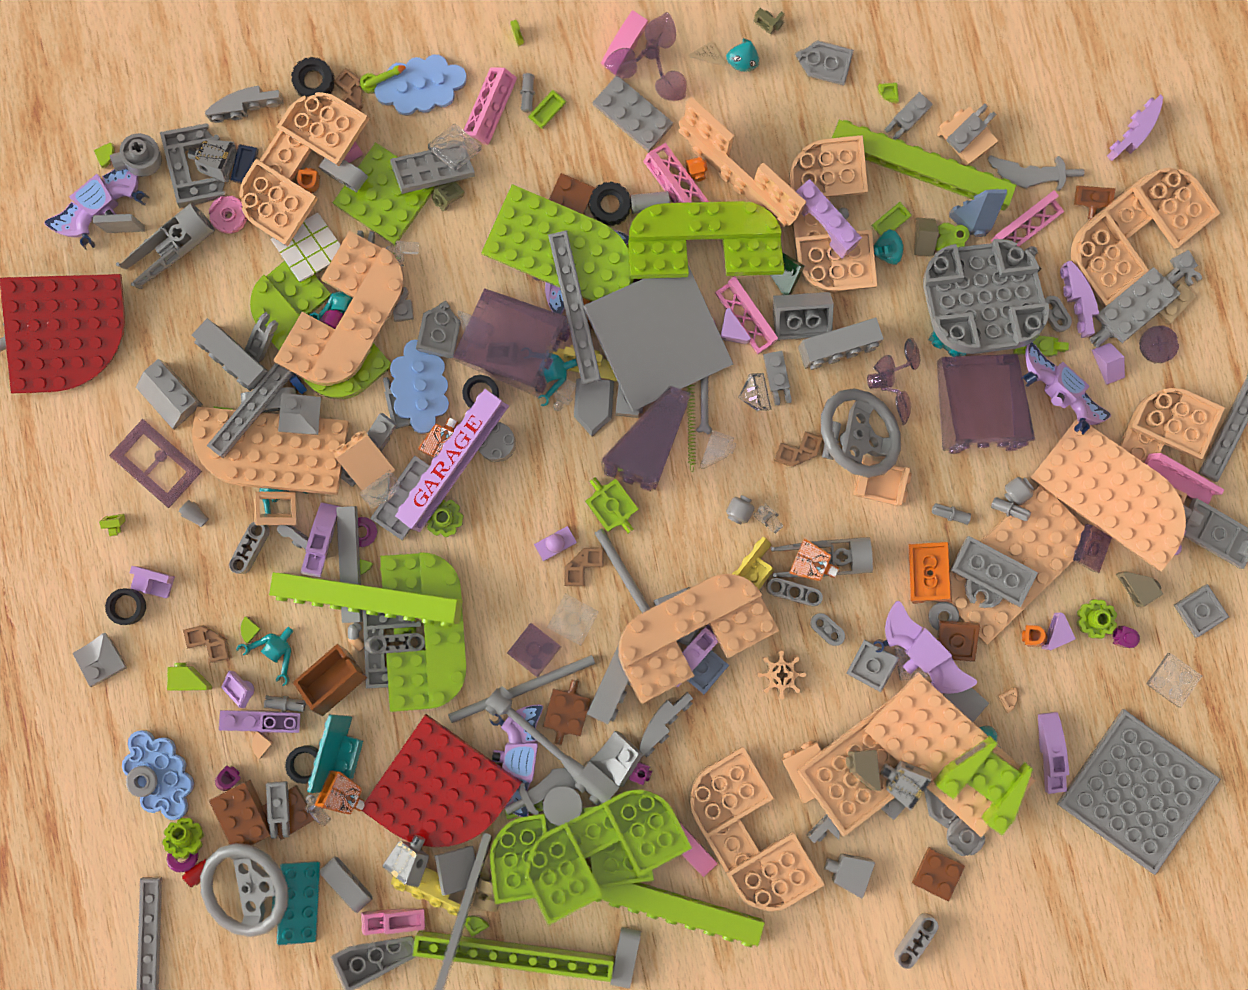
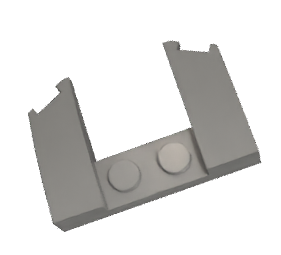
[160,123,229,208]
[363,610,421,689]

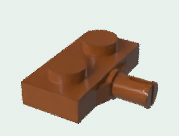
[1074,185,1116,219]

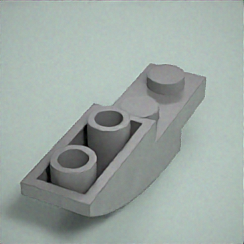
[205,85,284,123]
[341,413,397,487]
[639,692,693,757]

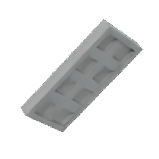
[592,75,673,152]
[390,142,475,194]
[370,456,430,541]

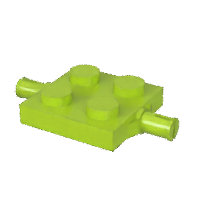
[585,477,639,534]

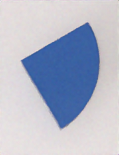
[289,374,307,394]

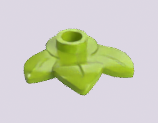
[935,223,969,251]

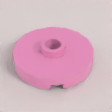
[209,196,247,234]

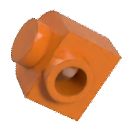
[685,157,708,182]
[297,168,320,193]
[1022,625,1048,647]

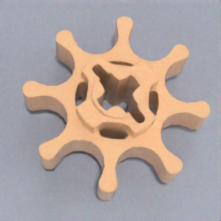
[756,650,806,700]

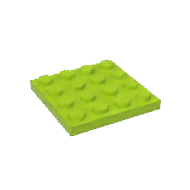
[332,142,438,246]

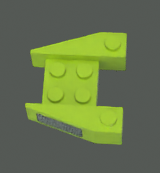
[934,736,1033,836]

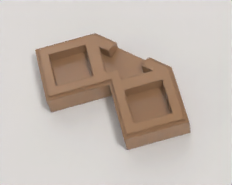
[334,68,363,111]
[774,431,823,467]
[565,548,603,586]
[183,625,231,663]

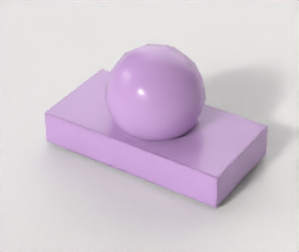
[534,526,577,561]
[221,671,255,708]

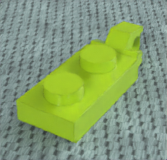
[1013,336,1069,357]

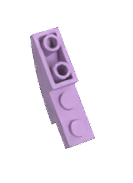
[1107,94,1163,161]
[1060,261,1099,338]
[301,502,340,577]
[677,624,718,687]
[219,710,300,733]
[1038,712,1069,794]

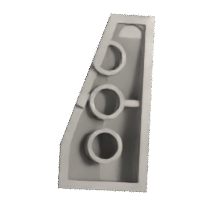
[331,936,417,990]

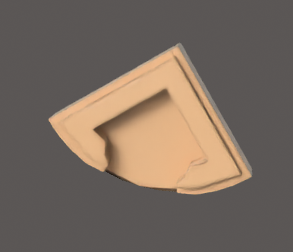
[997,687,1018,713]
[252,731,273,759]

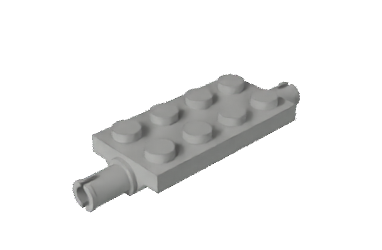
[1090,267,1184,348]
[1183,498,1248,569]

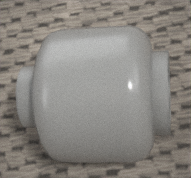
[1004,477,1034,505]
[726,495,755,525]

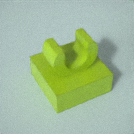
[99,514,126,536]

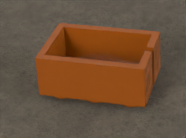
[292,644,367,717]
[209,780,270,845]

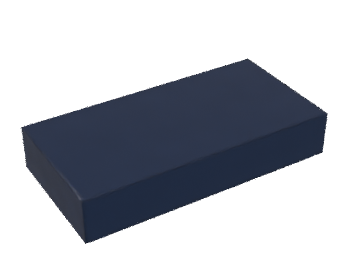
[230,144,259,184]

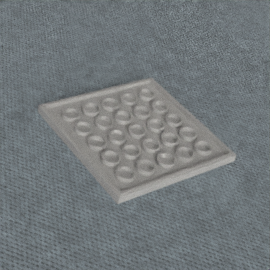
[583,265,733,412]
[1057,709,1221,875]

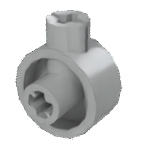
[110,133,162,177]

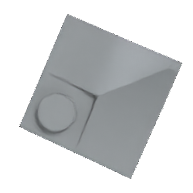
[278,393,321,435]
[73,632,127,687]
[590,731,643,787]

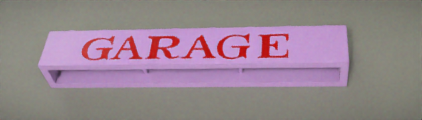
[395,389,509,532]

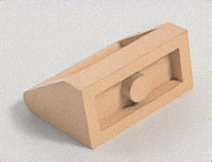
[254,492,296,525]

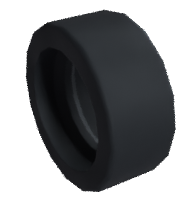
[462,375,499,408]
[105,588,146,625]
[285,745,319,784]

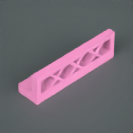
[462,67,517,145]
[644,143,709,203]
[991,190,1064,247]
[715,276,778,354]
[1145,453,1224,504]

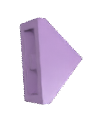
[721,308,751,344]
[1092,343,1125,385]
[1042,613,1076,650]

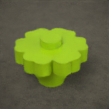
[427,499,464,537]
[1077,599,1117,639]
[162,818,204,859]

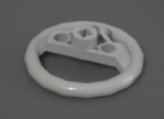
[821,388,901,478]
[200,843,288,937]

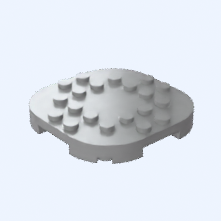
[923,239,1049,354]

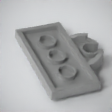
[950,536,1038,608]

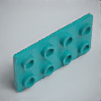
[307,714,363,793]
[271,861,320,945]

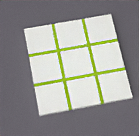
[271,213,341,282]

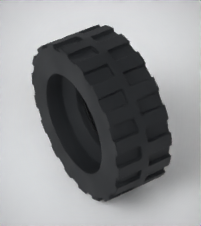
[291,57,335,97]
[589,181,631,226]

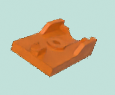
[909,542,952,604]

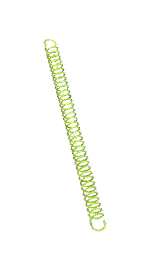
[687,385,696,472]

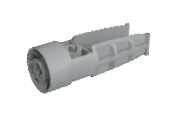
[116,203,215,289]
[771,537,873,577]

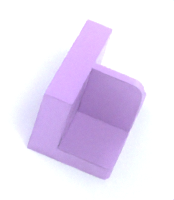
[130,566,175,598]

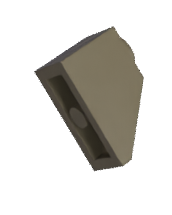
[1116,572,1163,607]
[846,750,881,791]

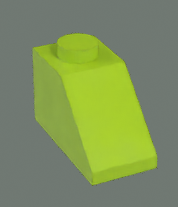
[167,663,212,691]

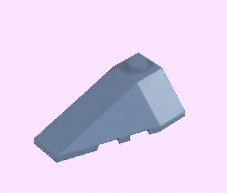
[949,189,1007,237]

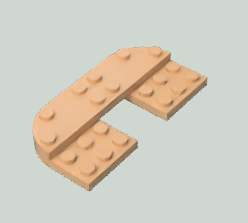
[240,92,370,247]
[679,97,806,227]
[789,135,877,293]
[1071,168,1220,306]
[273,230,403,386]
[1119,388,1225,504]
[618,574,779,704]
[690,747,824,911]

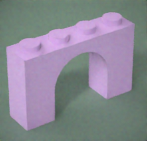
[795,179,862,259]

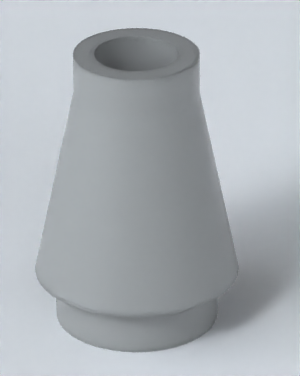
[178,500,208,527]

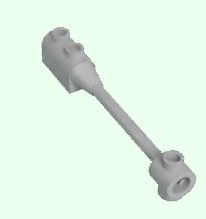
[485,686,619,806]

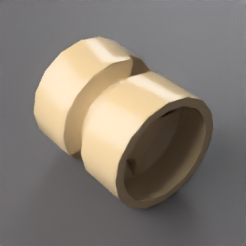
[473,877,499,912]

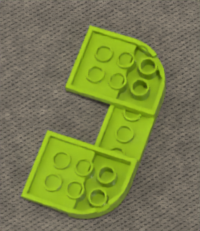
[628,201,784,279]
[250,261,391,399]
[380,553,466,712]
[526,790,692,926]
[490,806,654,904]

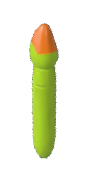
[363,65,406,88]

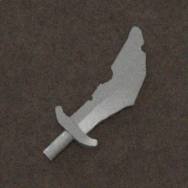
[988,156,1084,191]
[504,768,577,815]

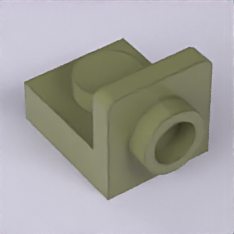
[754,8,784,35]
[432,181,464,212]

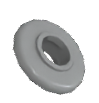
[928,602,959,630]
[126,766,157,797]

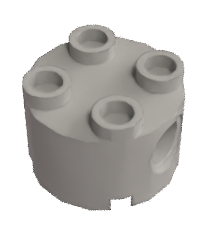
[479,422,516,462]

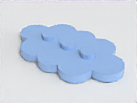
[375,54,467,116]
[390,340,449,434]
[122,730,194,820]

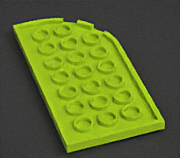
[481,184,633,302]

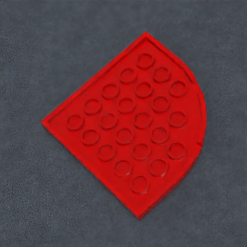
[0,274,125,394]
[361,714,522,847]

